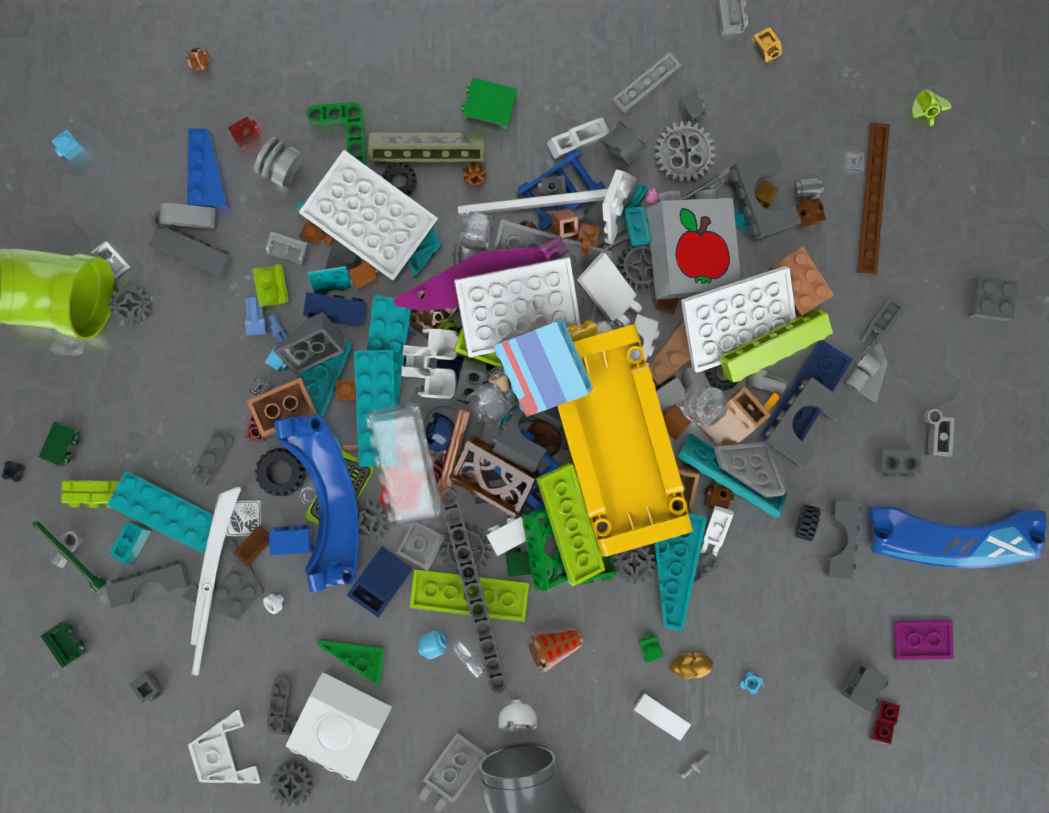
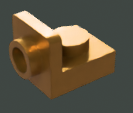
[753,27,782,62]
[755,179,779,209]

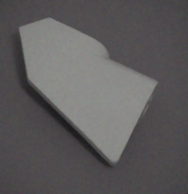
[845,344,888,403]

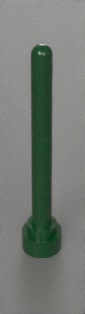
[32,521,106,593]

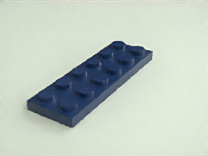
[760,340,853,441]

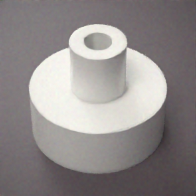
[263,594,284,614]

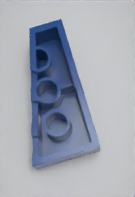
[187,129,230,209]

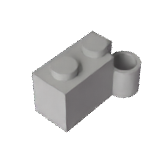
[924,409,955,457]

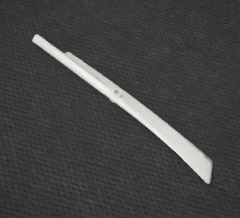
[190,487,241,675]

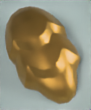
[669,652,713,679]

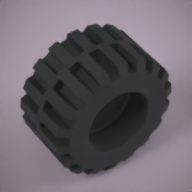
[255,448,306,496]

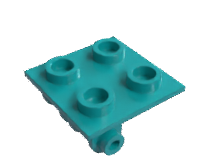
[307,266,352,293]

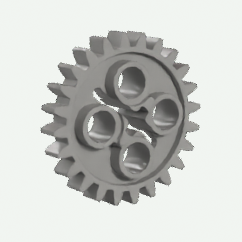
[654,121,716,183]

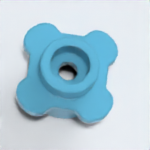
[740,671,763,694]

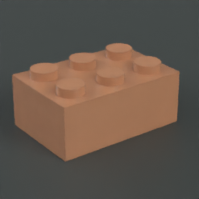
[768,247,834,317]
[247,377,318,438]

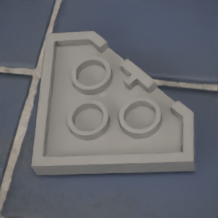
[714,441,786,497]

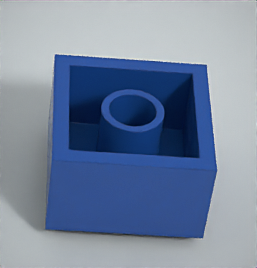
[269,525,314,555]

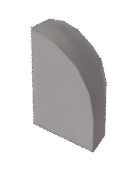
[682,368,713,401]

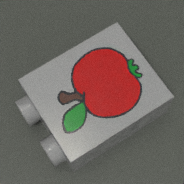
[647,190,741,300]

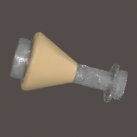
[488,366,519,408]

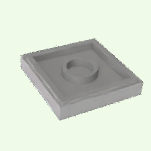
[396,519,446,571]

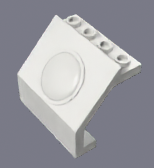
[286,672,392,781]

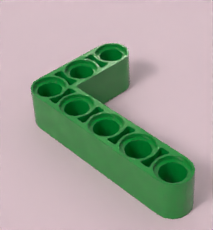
[306,102,367,166]

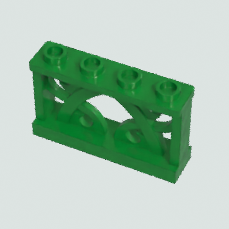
[522,507,568,591]

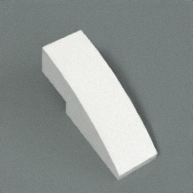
[547,117,609,160]
[633,692,691,740]

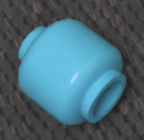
[417,631,448,659]

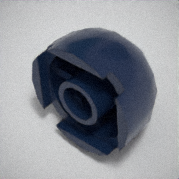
[422,412,454,452]

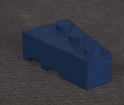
[303,292,368,327]

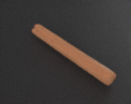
[436,409,470,501]

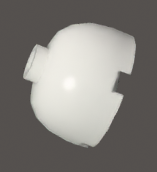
[498,700,537,732]

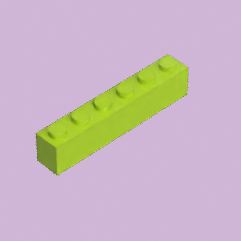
[719,308,833,383]

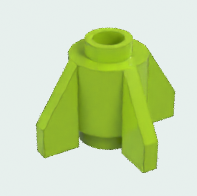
[911,89,951,126]

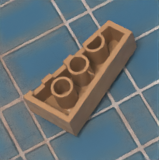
[649,320,691,386]

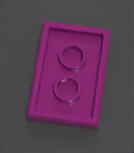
[893,620,954,660]

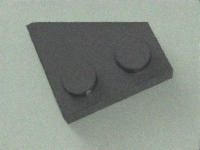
[325,239,361,270]

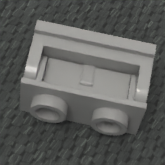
[716,0,748,35]

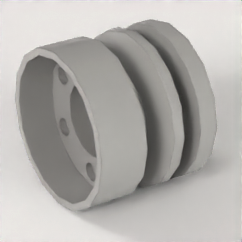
[254,136,303,188]

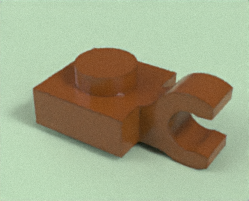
[299,219,334,246]
[577,222,600,255]

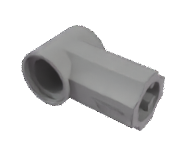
[746,369,787,396]
[49,530,83,568]

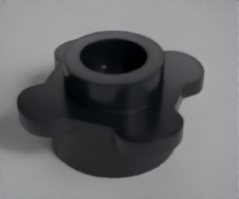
[2,461,24,482]

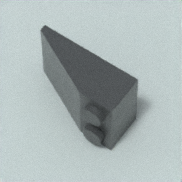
[274,312,344,374]

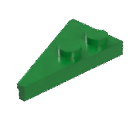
[317,640,385,686]

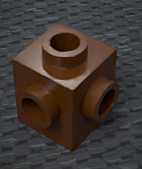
[796,197,827,228]
[703,482,734,509]

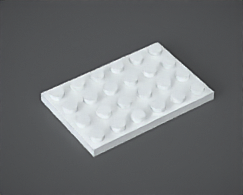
[299,150,438,281]
[454,257,581,357]
[681,266,796,373]

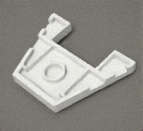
[603,169,638,245]
[188,709,261,784]

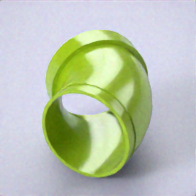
[0,248,115,340]

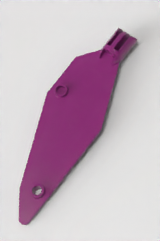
[394,236,569,311]

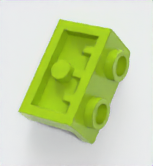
[252,264,289,307]

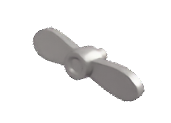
[681,753,711,779]

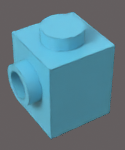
[52,129,84,160]

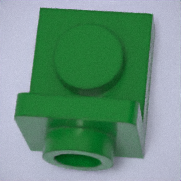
[638,633,664,663]

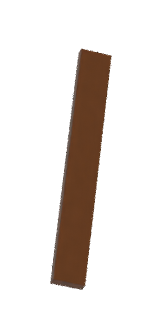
[857,123,890,275]

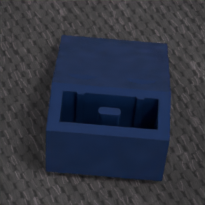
[346,547,413,618]

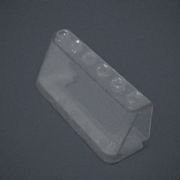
[365,402,443,526]

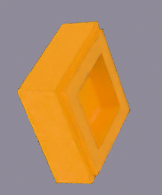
[762,392,780,412]

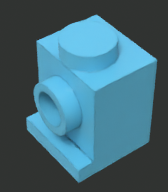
[265,346,288,374]

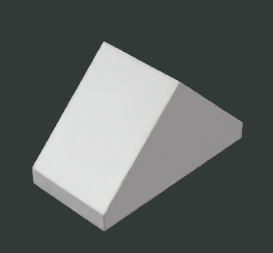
[91,240,130,279]

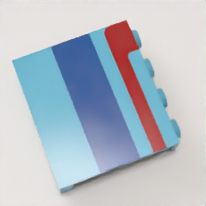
[495,317,594,417]

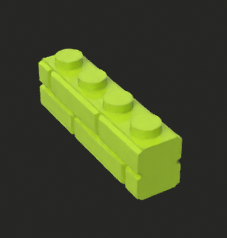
[61,480,120,508]

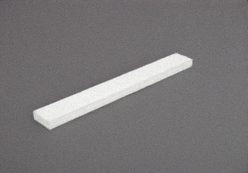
[458,189,608,216]

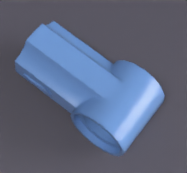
[245,297,267,336]

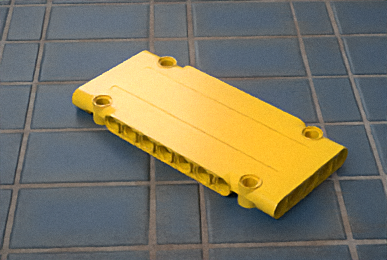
[557,324,693,557]

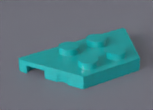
[407,227,441,277]

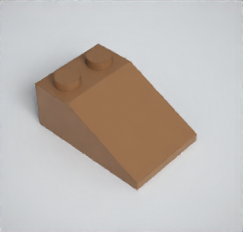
[672,460,700,513]

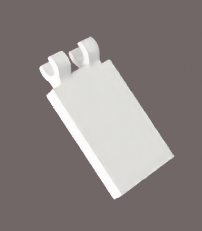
[577,253,643,327]

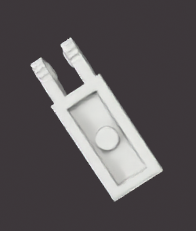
[700,506,734,556]

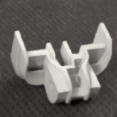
[401,329,459,399]

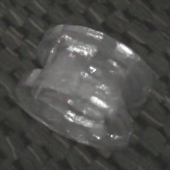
[300,487,317,505]

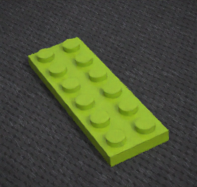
[536,463,605,586]
[410,569,529,622]

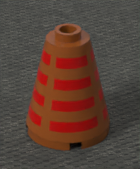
[527,629,583,673]

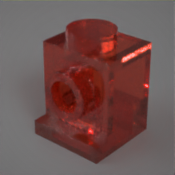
[228,116,260,148]

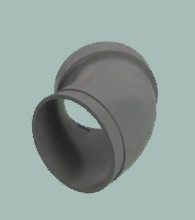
[479,746,585,813]

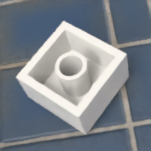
[486,516,526,556]

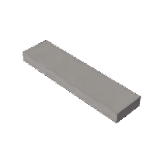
[612,51,682,114]

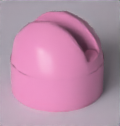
[645,188,660,205]

